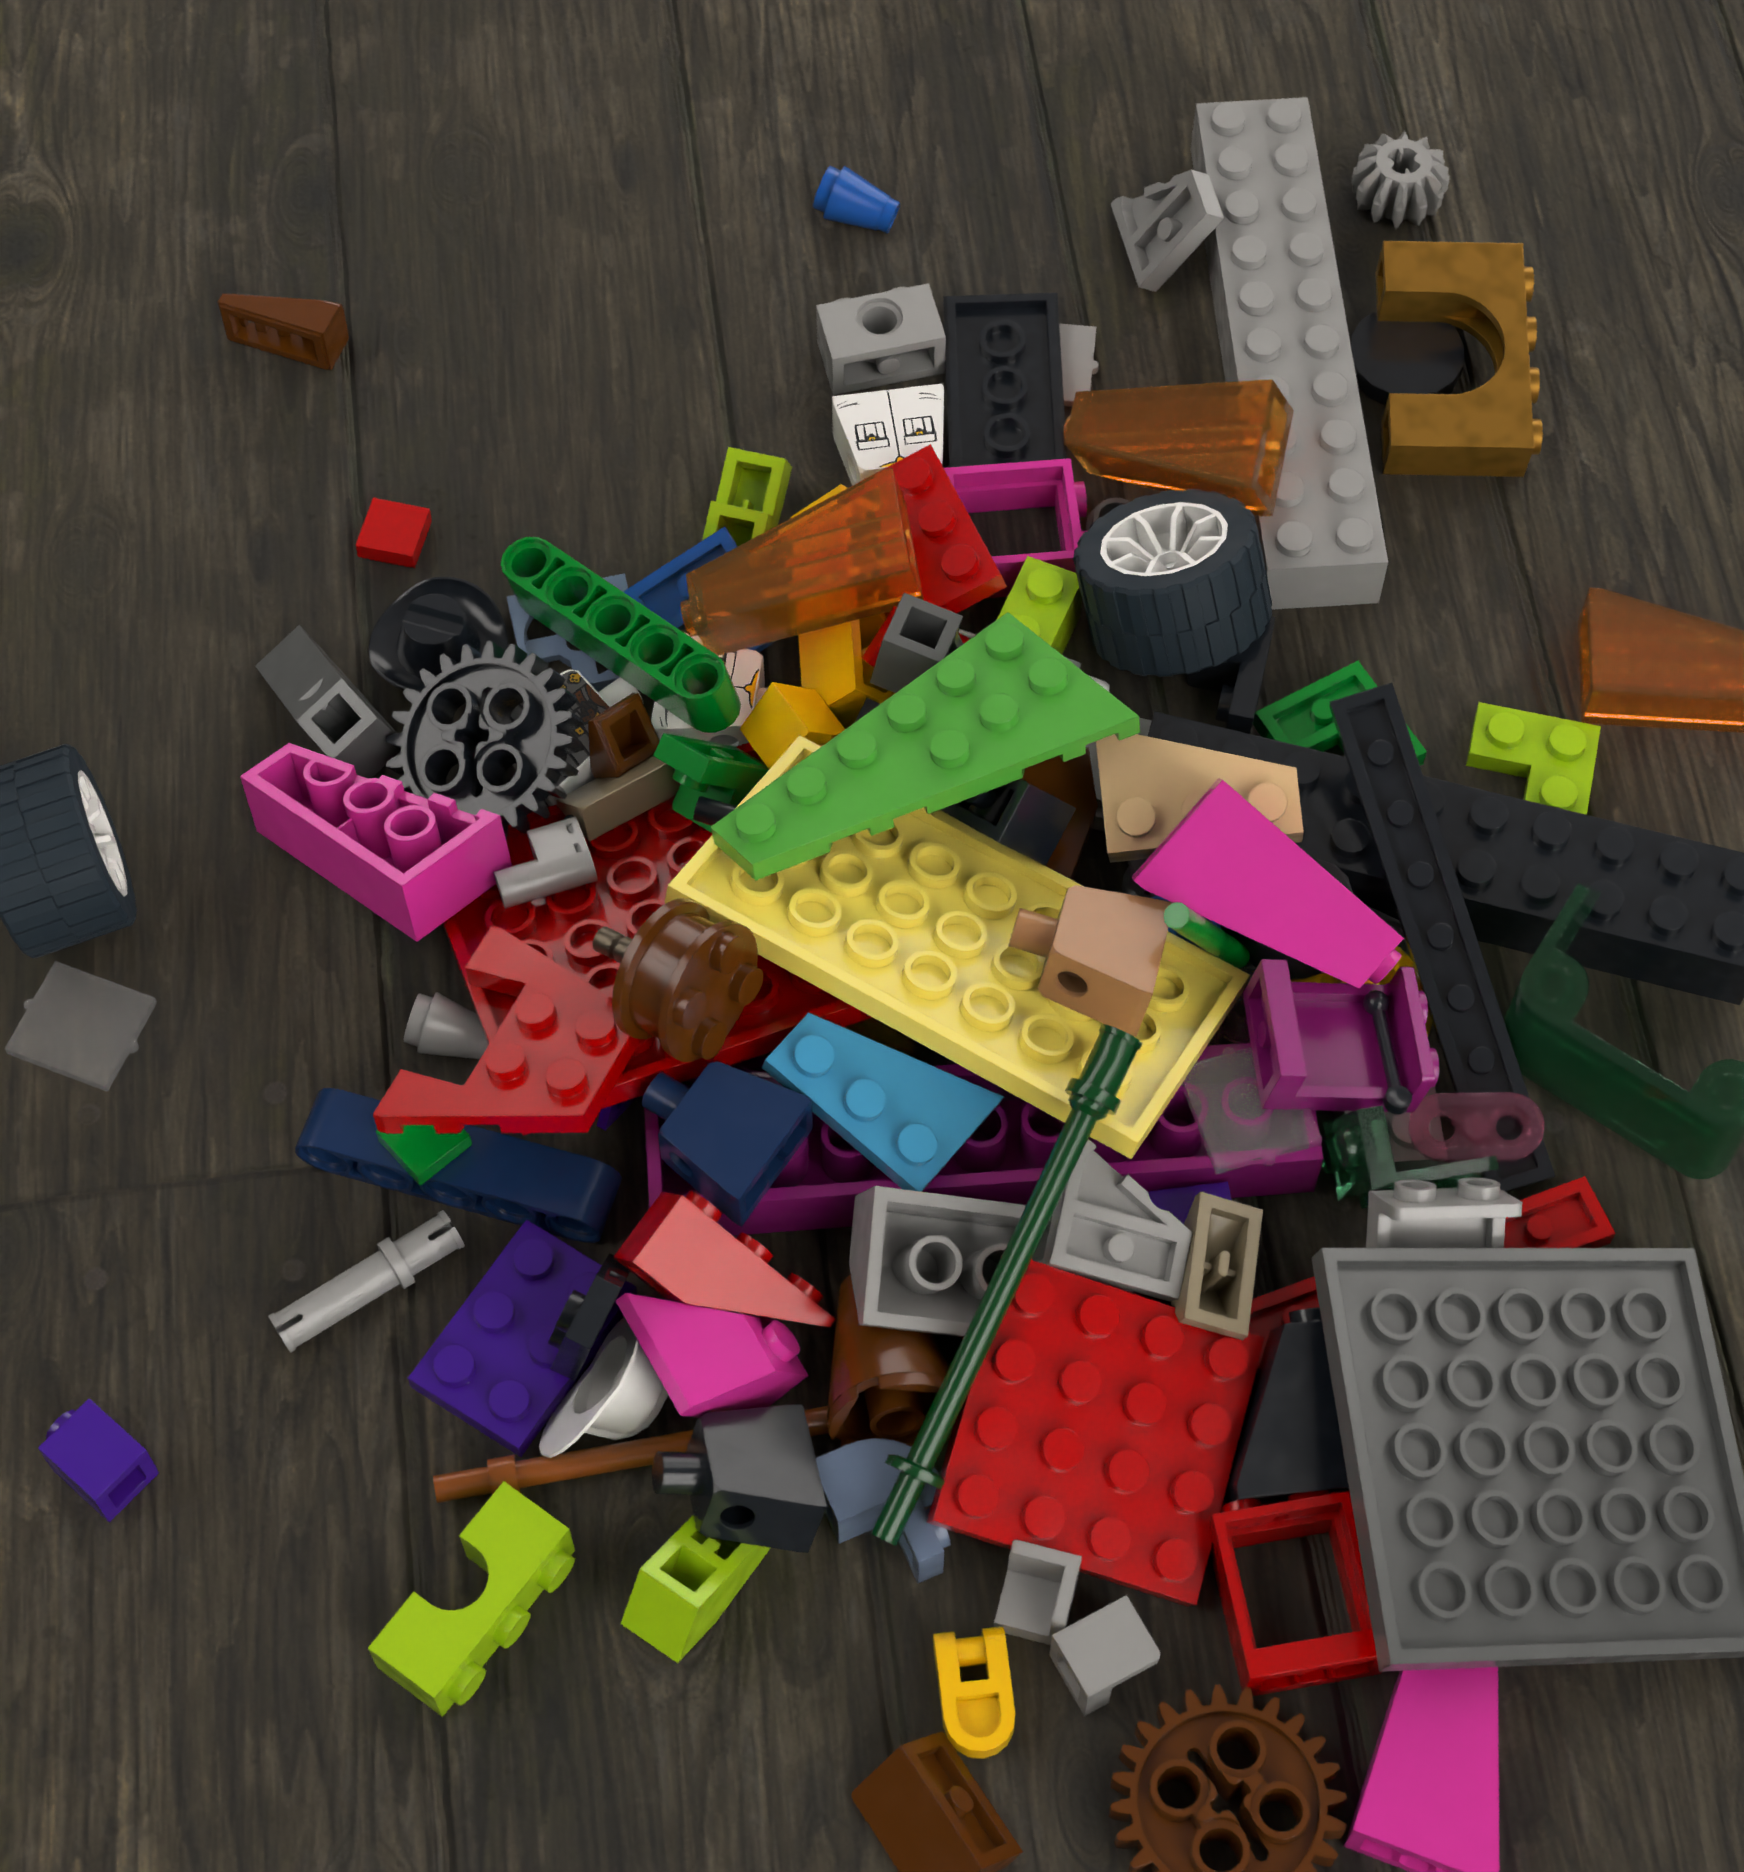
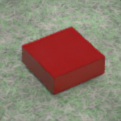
[355,498,432,568]

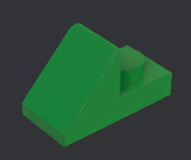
[653,733,769,833]

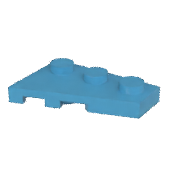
[761,1012,1004,1192]

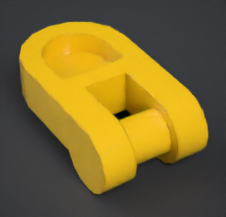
[933,1626,1015,1759]

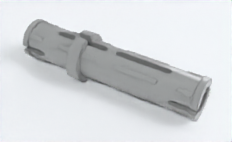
[268,1210,465,1353]

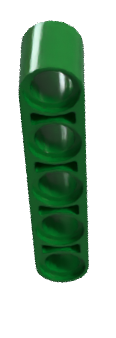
[501,537,741,733]

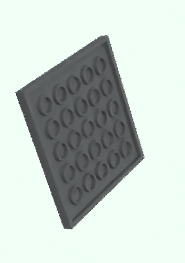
[1311,1248,1744,1672]

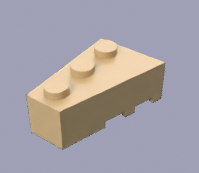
[1096,734,1303,863]

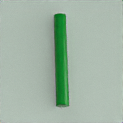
[1163,902,1250,969]

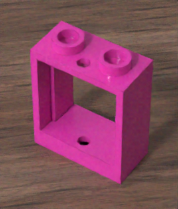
[944,458,1088,598]

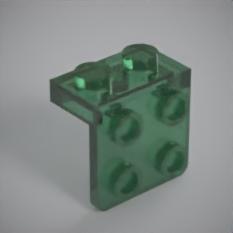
[1320,1105,1499,1209]

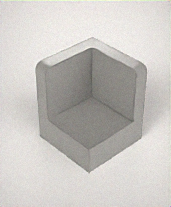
[994,1540,1082,1645]
[1049,1595,1160,1716]

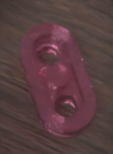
[1408,1092,1545,1162]

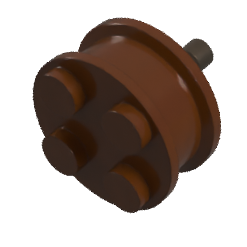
[593,898,763,1062]

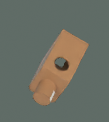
[1008,885,1172,1037]

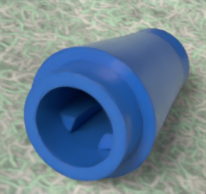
[813,166,901,234]

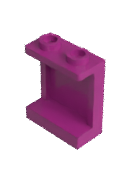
[1243,959,1439,1113]

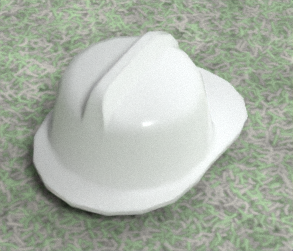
[539,1317,668,1458]

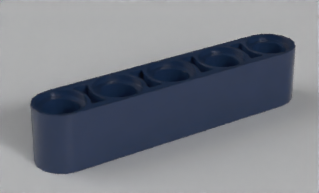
[295,1088,622,1243]

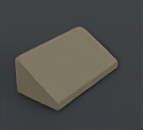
[556,754,680,842]

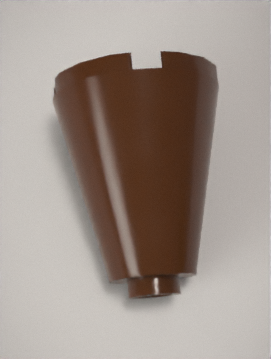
[827,1275,954,1447]

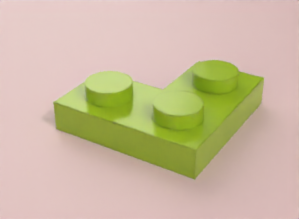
[1466,702,1601,815]

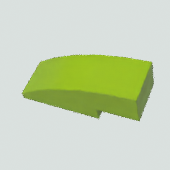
[697,447,792,625]

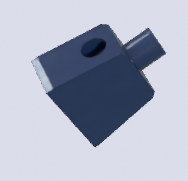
[642,1061,813,1227]

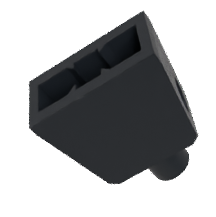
[652,1404,827,1553]

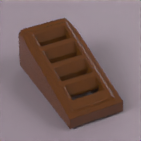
[218,293,349,370]

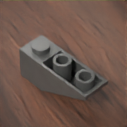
[255,625,401,779]

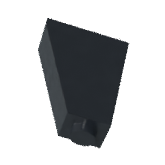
[1224,1308,1349,1503]

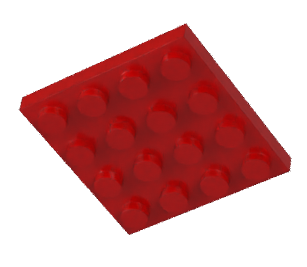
[926,1256,1265,1607]

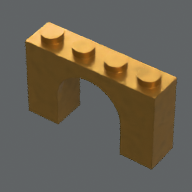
[1376,241,1543,477]

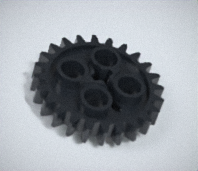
[386,641,584,842]

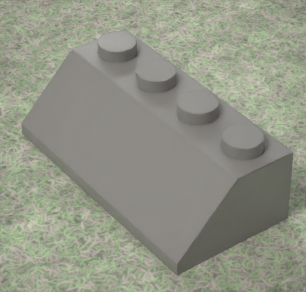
[849,1186,1133,1337]

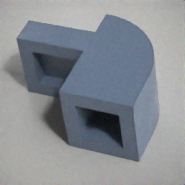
[816,1439,951,1583]

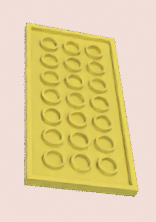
[664,735,1250,1159]

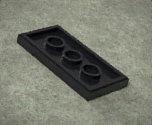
[943,293,1067,467]

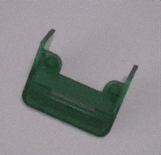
[1503,883,1744,1179]

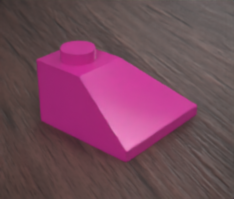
[616,1293,809,1418]

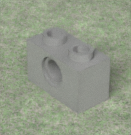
[816,283,946,395]

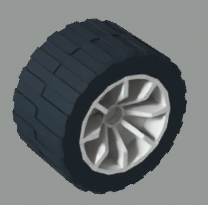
[1073,489,1273,677]
[0,744,137,958]

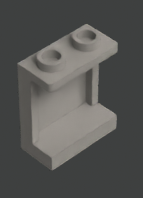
[1366,1178,1522,1248]

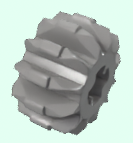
[1351,130,1450,229]

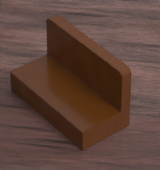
[851,1731,1023,1872]

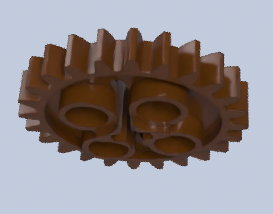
[1109,1685,1347,1872]

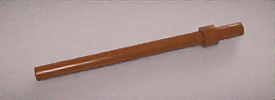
[433,1406,829,1503]

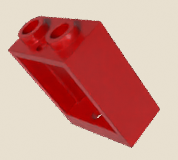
[1210,1490,1382,1696]

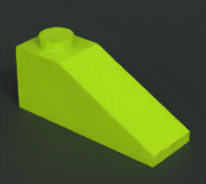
[621,1515,770,1663]

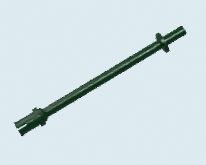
[871,1024,1142,1546]

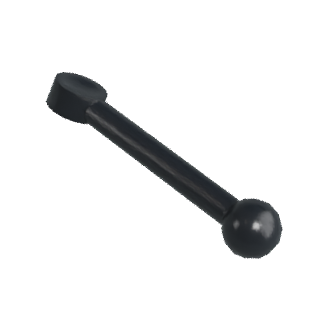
[1363,990,1412,1115]

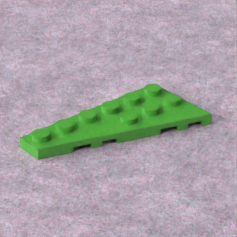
[710,612,1140,881]

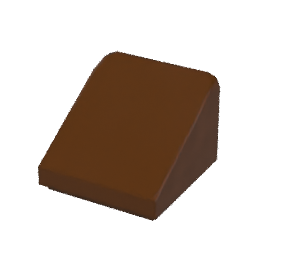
[588,692,659,778]

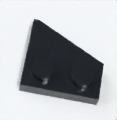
[547,1253,630,1381]

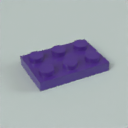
[408,1219,637,1457]

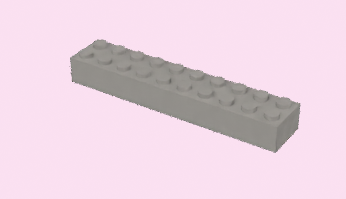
[1191,97,1388,610]

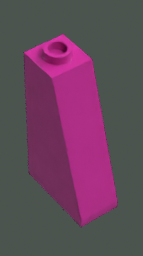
[1132,778,1404,988]
[1344,1667,1499,1872]

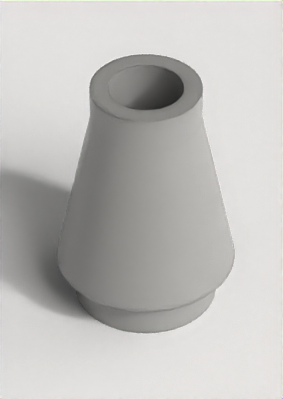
[403,992,488,1059]

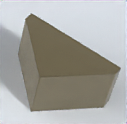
[1170,1192,1263,1340]

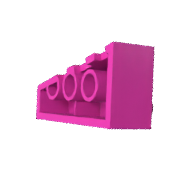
[240,743,512,942]

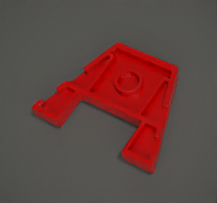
[373,925,641,1134]

